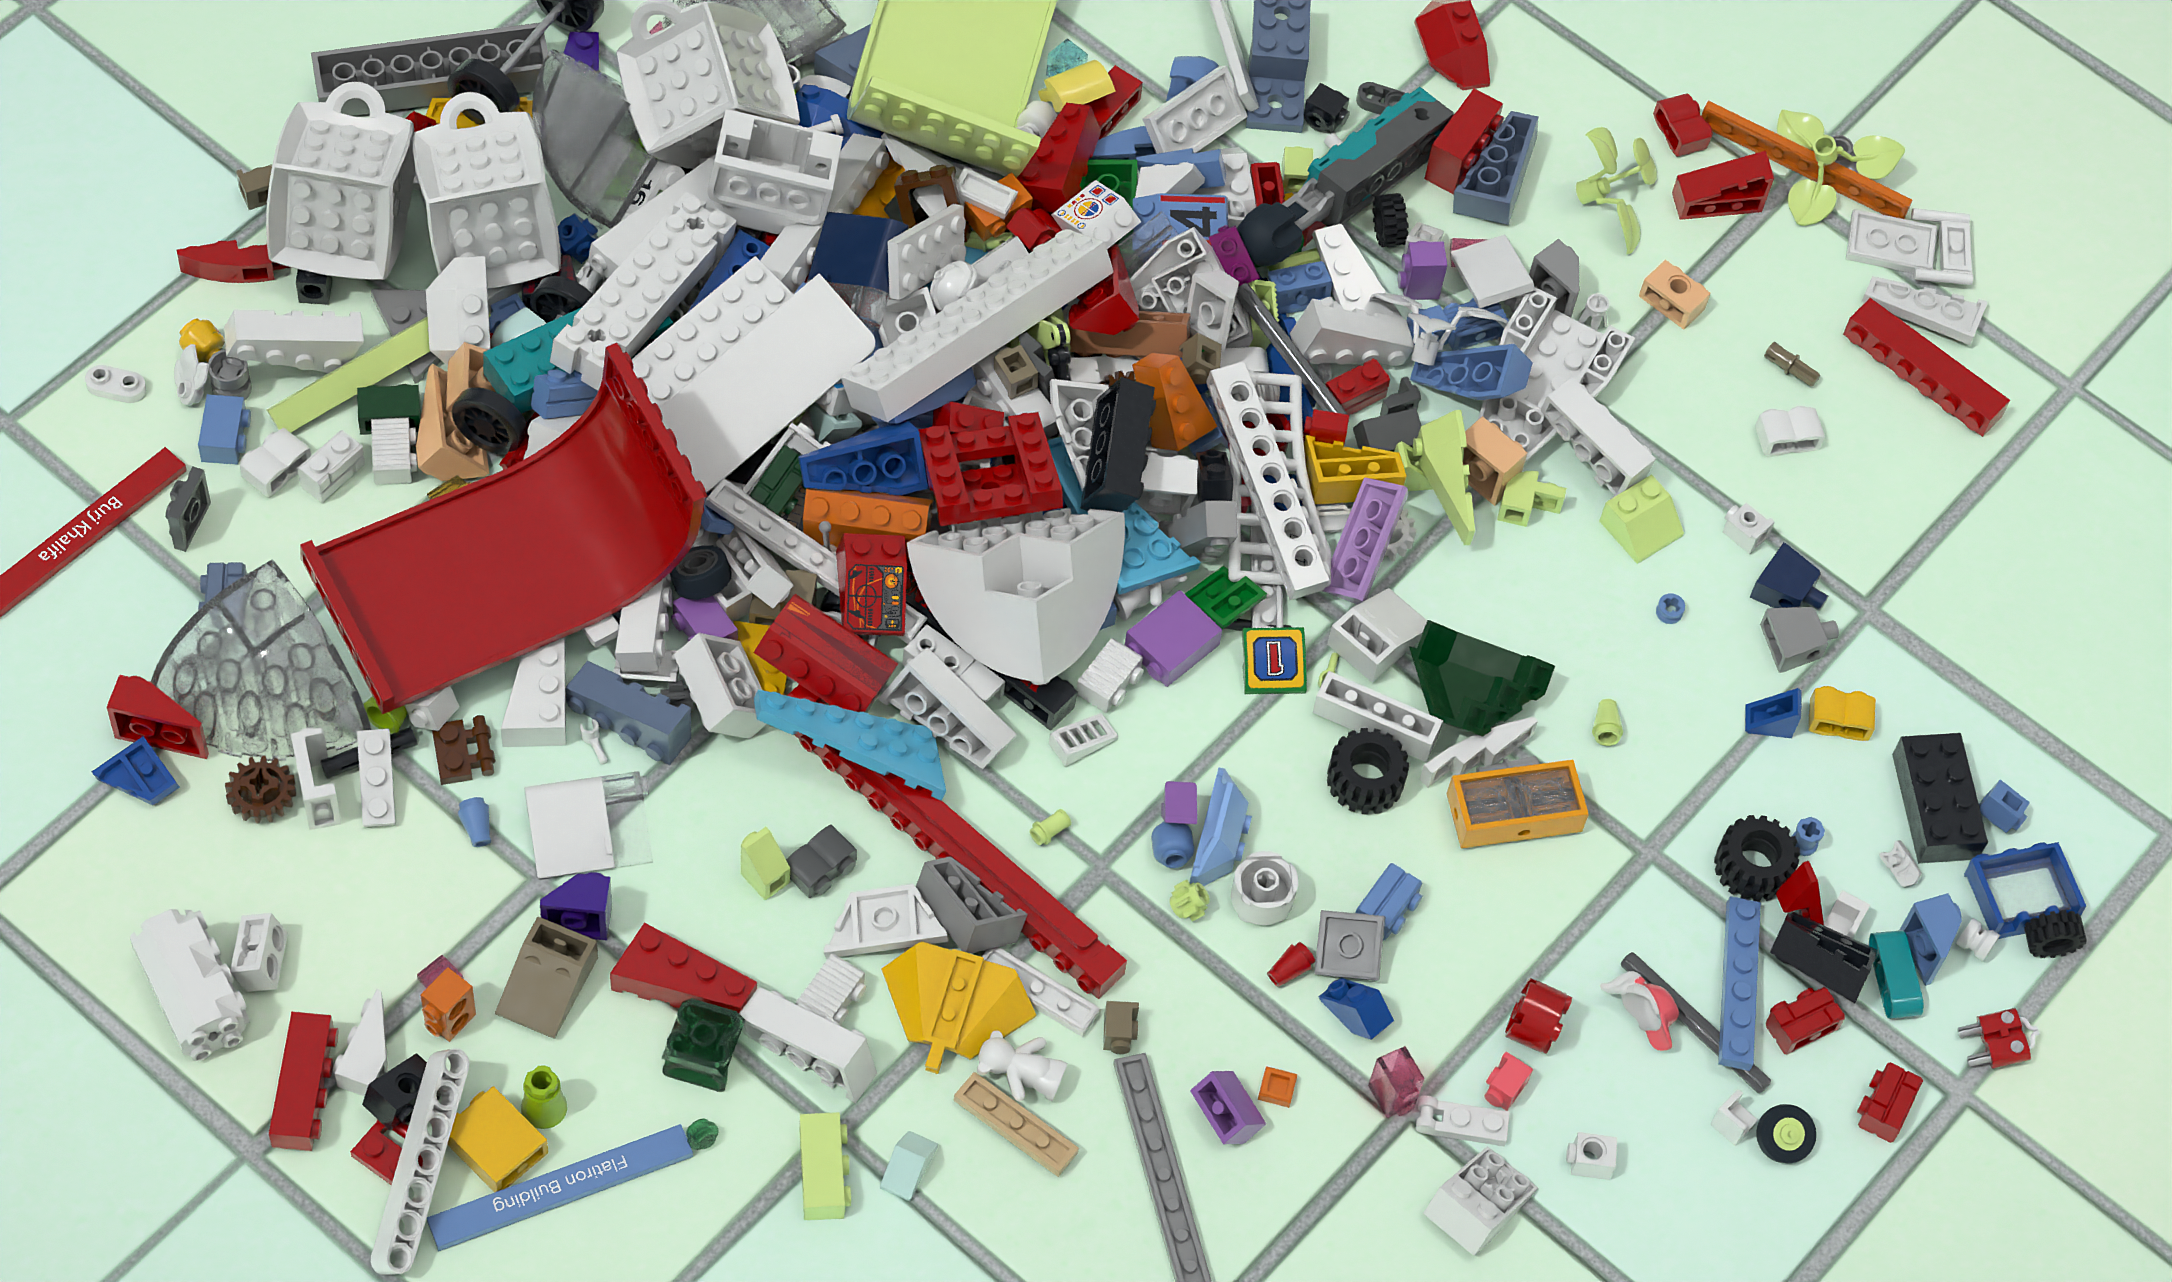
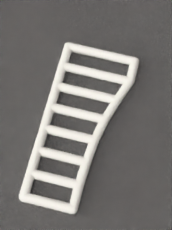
[1228,372,1331,588]

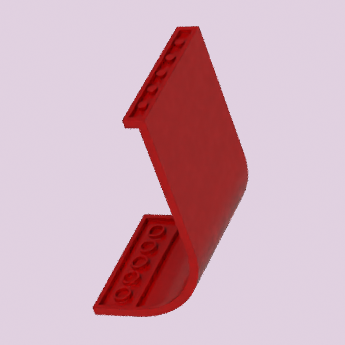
[300,343,707,715]

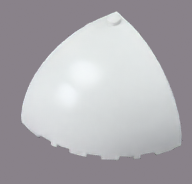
[907,508,1125,685]

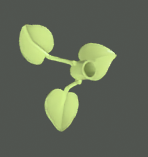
[1777,109,1905,226]
[1576,127,1657,255]

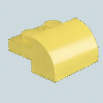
[1038,60,1116,112]

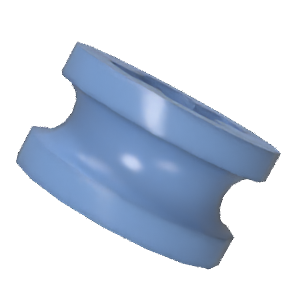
[1656,593,1685,624]

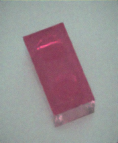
[1368,1046,1425,1118]

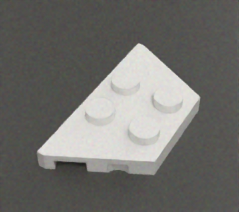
[823,884,949,959]

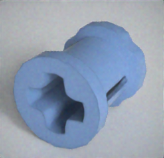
[1792,817,1825,856]

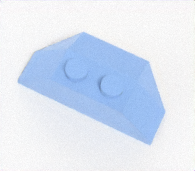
[1189,767,1252,886]

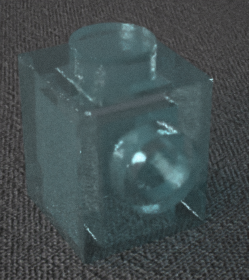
[1046,38,1088,77]

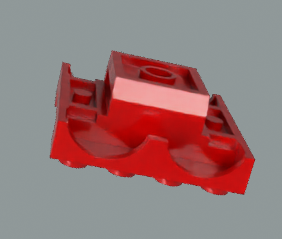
[918,412,1063,526]

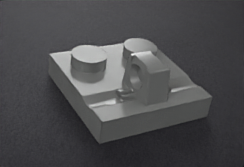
[165,466,211,552]

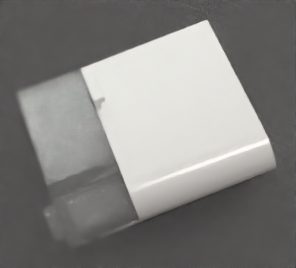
[524,771,653,879]

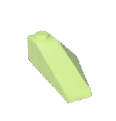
[1413,410,1475,545]

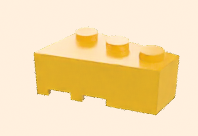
[1304,435,1406,505]

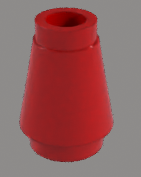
[1267,942,1316,988]

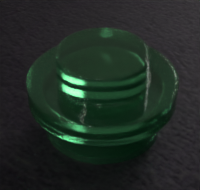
[686,1118,719,1150]

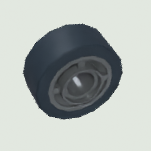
[669,545,732,600]

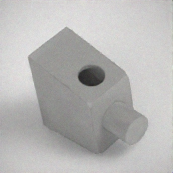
[1760,607,1839,673]

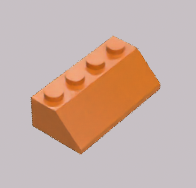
[803,488,934,559]

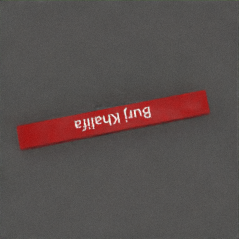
[0,447,187,617]

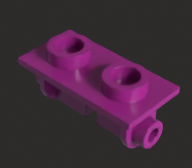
[1208,225,1260,287]

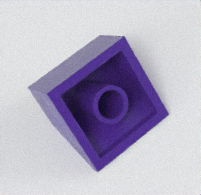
[540,872,612,941]

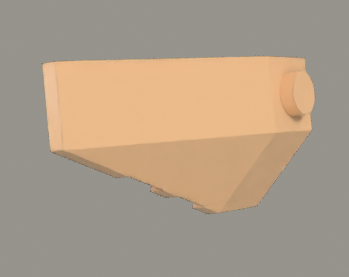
[416,364,489,481]

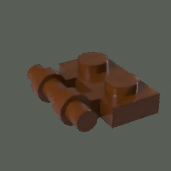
[432,715,496,785]

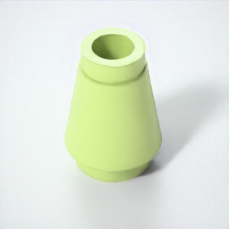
[1592,699,1623,746]

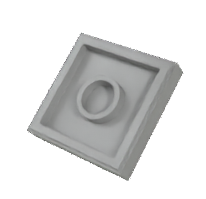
[1314,910,1386,981]

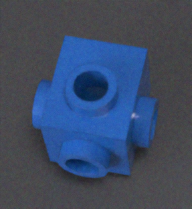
[557,213,599,264]

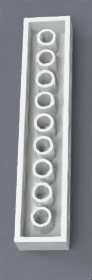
[841,229,1114,422]

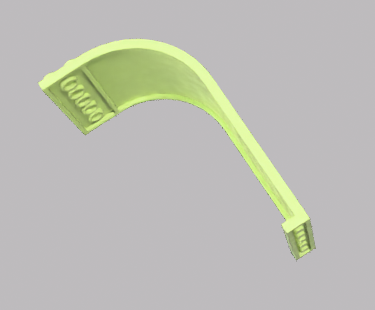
[847,0,1057,178]

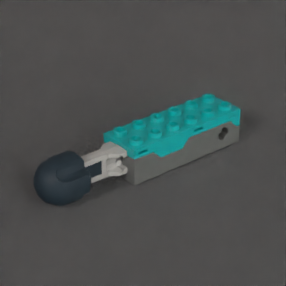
[1237,87,1454,266]

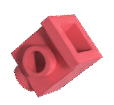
[1484,1051,1533,1111]

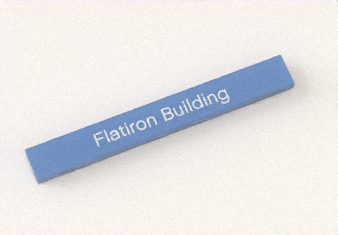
[427,1124,693,1252]

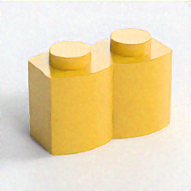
[1808,686,1876,741]

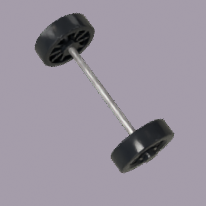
[447,0,604,125]

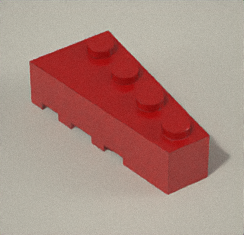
[1017,102,1101,213]
[610,922,757,1024]

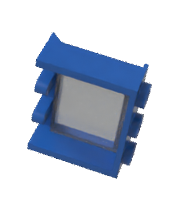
[1964,842,2086,939]

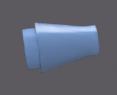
[458,797,491,847]

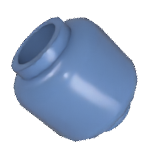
[1151,822,1194,868]

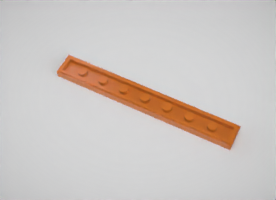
[1701,100,1913,219]

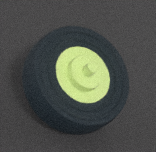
[1756,1104,1817,1164]

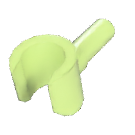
[1318,653,1339,688]

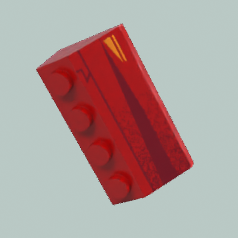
[753,594,898,713]

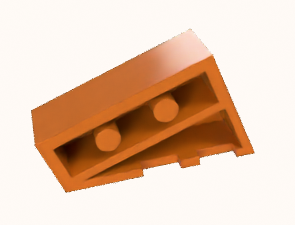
[1132,353,1218,451]

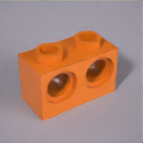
[421,967,476,1042]

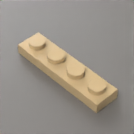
[953,1072,1079,1177]

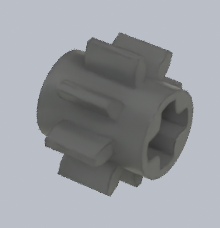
[660,680,694,711]

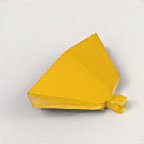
[881,941,1037,1074]

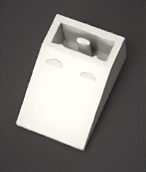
[1327,588,1427,683]
[1423,1146,1538,1256]

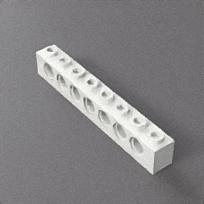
[1206,361,1331,600]

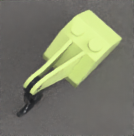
[1006,307,1071,381]

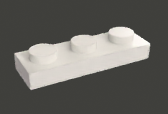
[357,729,396,828]

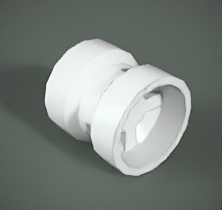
[1956,918,2000,961]

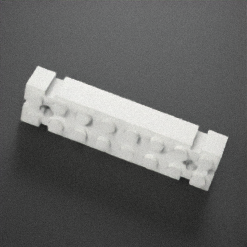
[550,191,737,391]

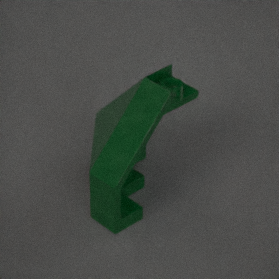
[1409,620,1555,737]

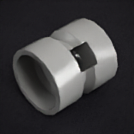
[208,349,252,401]

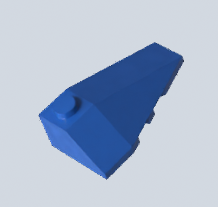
[795,84,889,152]
[798,421,928,496]

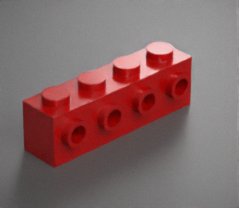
[269,1011,339,1151]

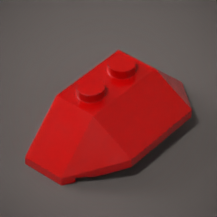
[1414,0,1490,91]

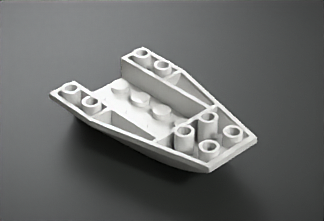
[1478,287,1635,463]

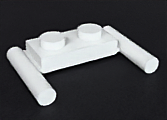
[1911,208,1973,285]

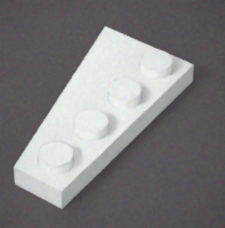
[1312,224,1403,318]

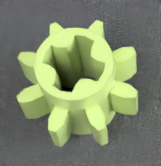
[1170,879,1210,921]

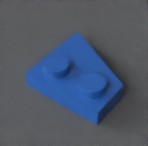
[91,736,180,806]

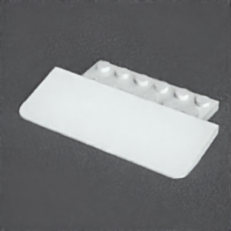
[632,256,875,493]

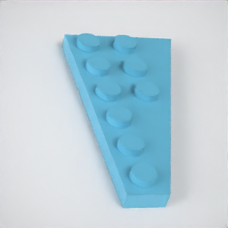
[1047,437,1201,595]
[754,689,946,801]

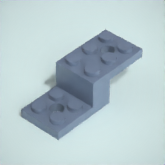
[1246,0,1311,133]

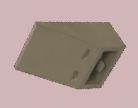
[495,917,598,1039]

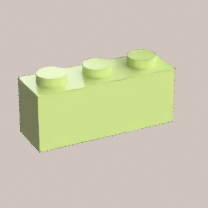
[799,1112,851,1220]

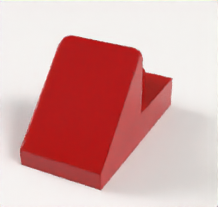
[1776,861,1824,925]

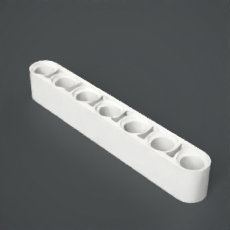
[371,1048,470,1275]

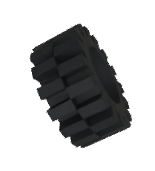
[1372,193,1409,247]
[2024,910,2087,958]

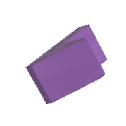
[1161,781,1197,824]

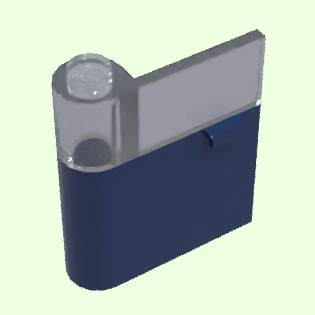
[807,212,909,334]

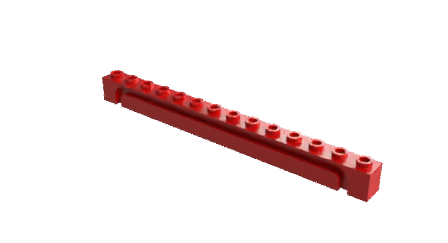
[786,684,1127,999]

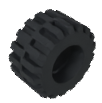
[1327,728,1409,815]
[1714,815,1800,902]

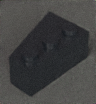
[1770,911,1878,1003]

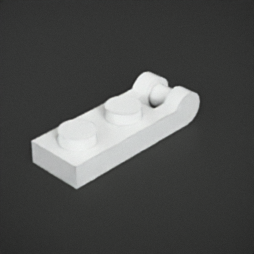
[1416,1096,1510,1147]

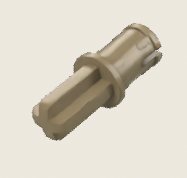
[1764,341,1820,387]

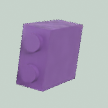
[1124,590,1222,687]

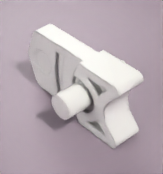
[1879,840,1922,887]

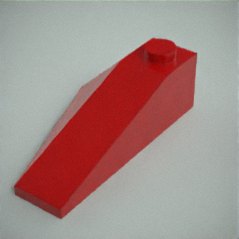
[1069,243,1140,335]

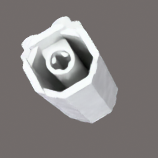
[129,909,250,1061]

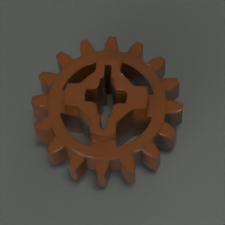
[225,755,297,824]

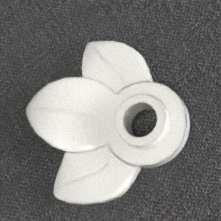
[174,344,209,405]

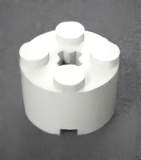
[1231,851,1298,925]

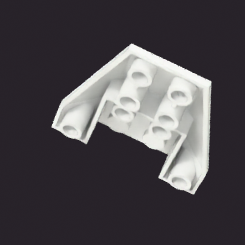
[1130,227,1249,343]

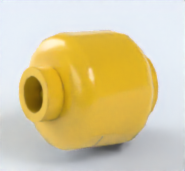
[179,318,225,363]

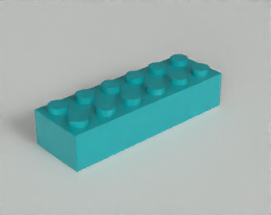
[483,307,673,414]

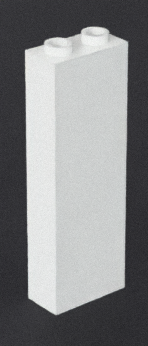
[588,154,717,279]

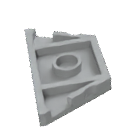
[371,289,441,384]

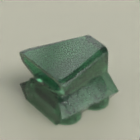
[661,998,745,1092]

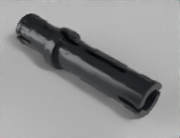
[320,726,418,779]

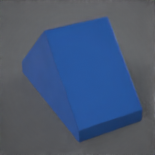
[1745,688,1802,739]

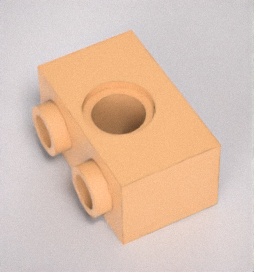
[1639,259,1711,330]

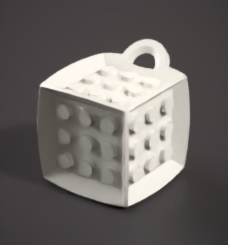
[616,0,800,169]
[266,82,415,280]
[412,92,561,289]

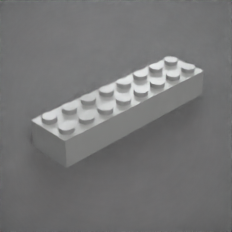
[311,22,552,116]

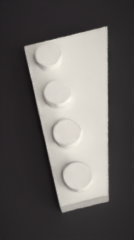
[1861,276,1988,345]

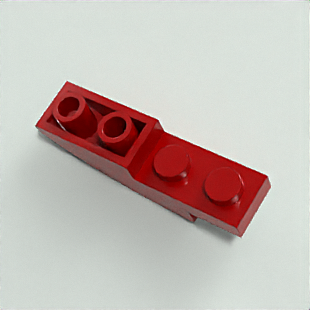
[176,240,291,283]

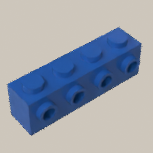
[687,229,770,313]

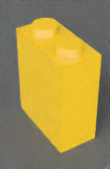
[447,1086,548,1193]

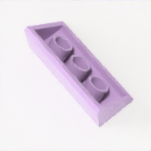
[1323,477,1408,605]

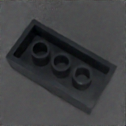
[1080,377,1156,513]
[1892,733,1988,864]

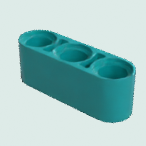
[1868,930,1924,1019]

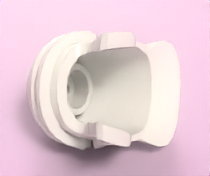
[930,260,981,311]

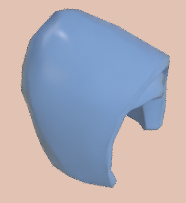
[1166,56,1219,101]

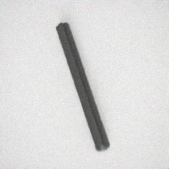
[1236,283,1350,419]
[1621,952,1771,1094]

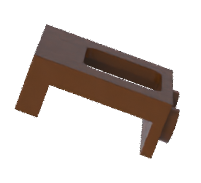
[894,164,971,243]

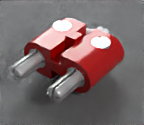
[1957,1008,2040,1069]

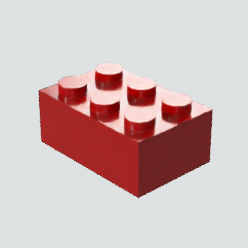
[1424,88,1504,195]

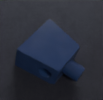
[1750,542,1829,611]

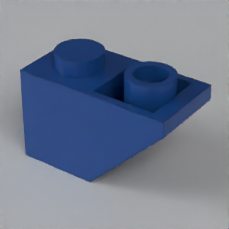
[1318,978,1394,1040]

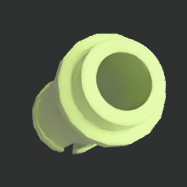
[1029,809,1071,845]

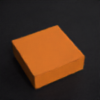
[1257,1066,1298,1108]

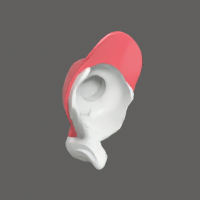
[1600,971,1679,1051]

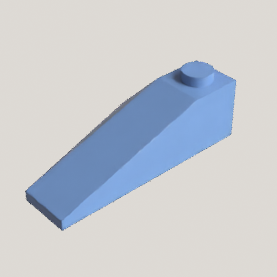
[1410,344,1533,400]

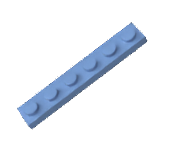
[1718,896,1761,1071]

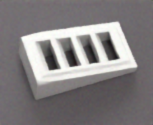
[1049,713,1118,767]

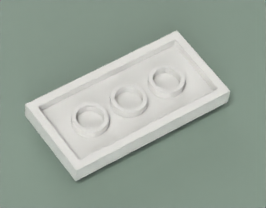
[1142,65,1248,154]
[888,204,966,300]

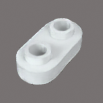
[85,365,146,403]

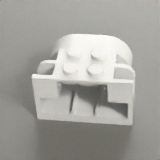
[707,109,843,235]

